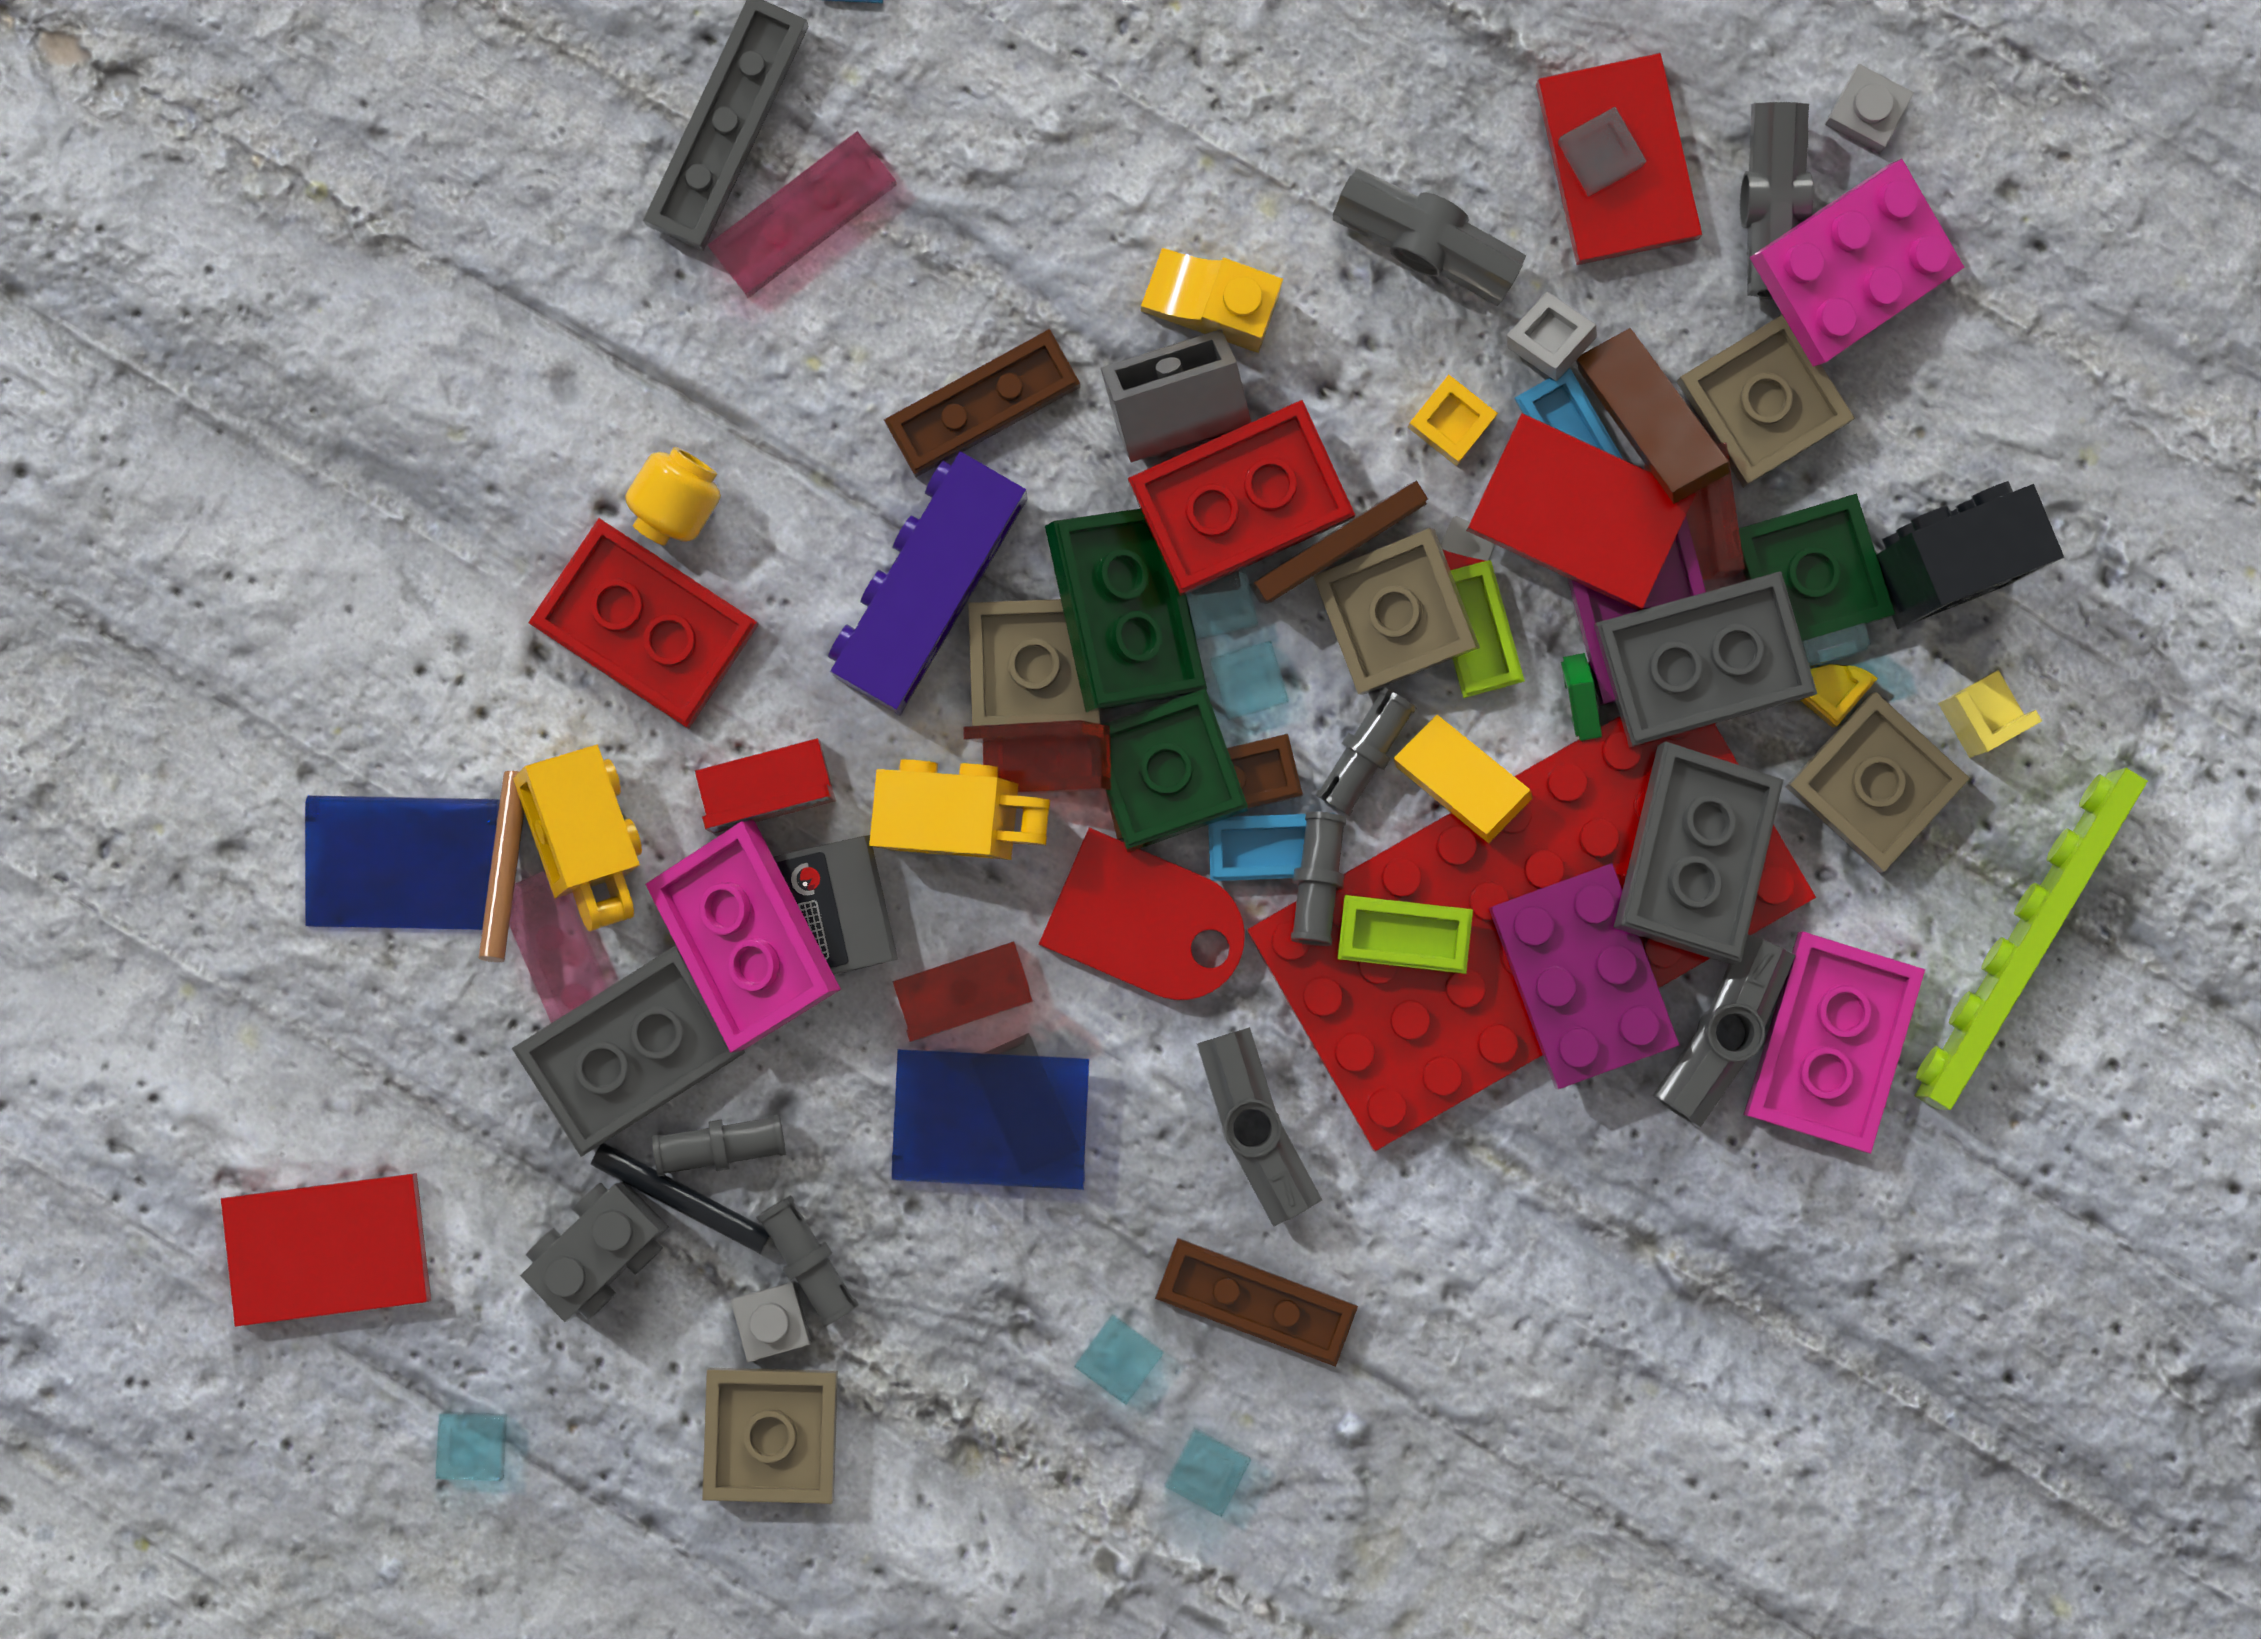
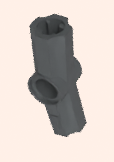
[1740,102,1813,299]
[1333,167,1526,306]
[1653,935,1795,1128]
[1197,1027,1322,1226]

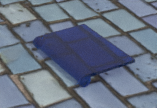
[305,795,500,930]
[892,1049,1090,1190]

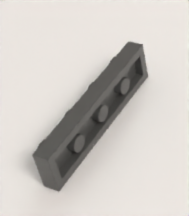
[643,0,809,251]

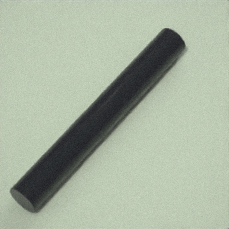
[590,1143,770,1254]

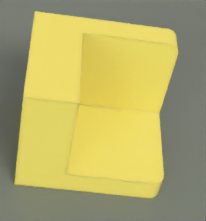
[1938,670,2042,758]

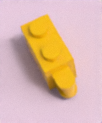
[513,744,642,931]
[869,759,1050,860]

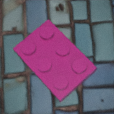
[1749,159,1965,367]
[645,820,841,1053]
[1743,931,1926,1154]

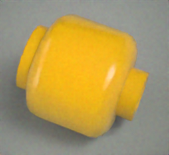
[625,447,721,546]

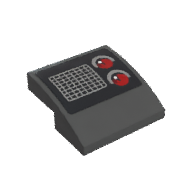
[773,835,898,975]

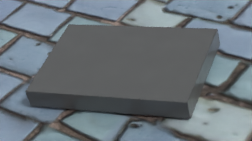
[1594,571,1817,748]
[1614,741,1784,965]
[512,945,745,1157]

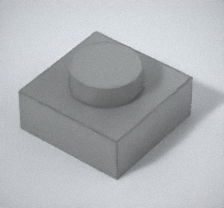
[1825,64,1914,153]
[1506,292,1597,381]
[730,1281,812,1363]

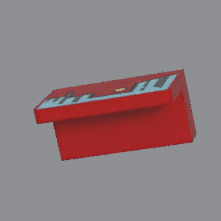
[695,738,836,834]

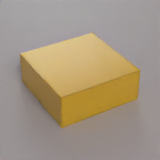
[1407,374,1498,466]

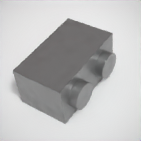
[1100,329,1251,462]

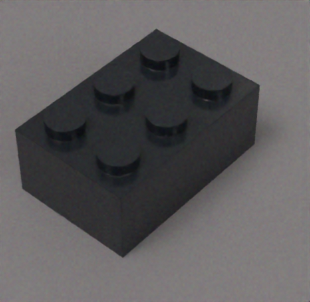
[1876,481,2064,630]

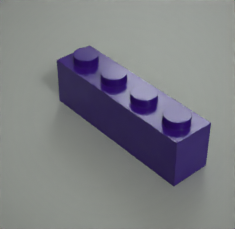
[828,451,1028,716]

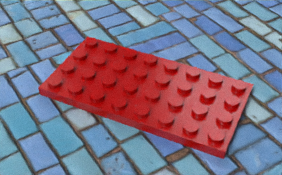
[1246,716,1816,1152]

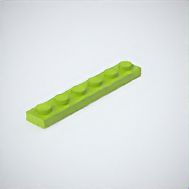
[1914,768,2148,1110]

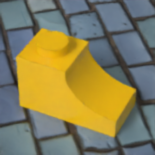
[1141,247,1283,353]

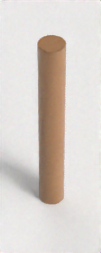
[478,771,524,962]

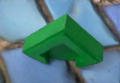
[1561,653,1602,741]

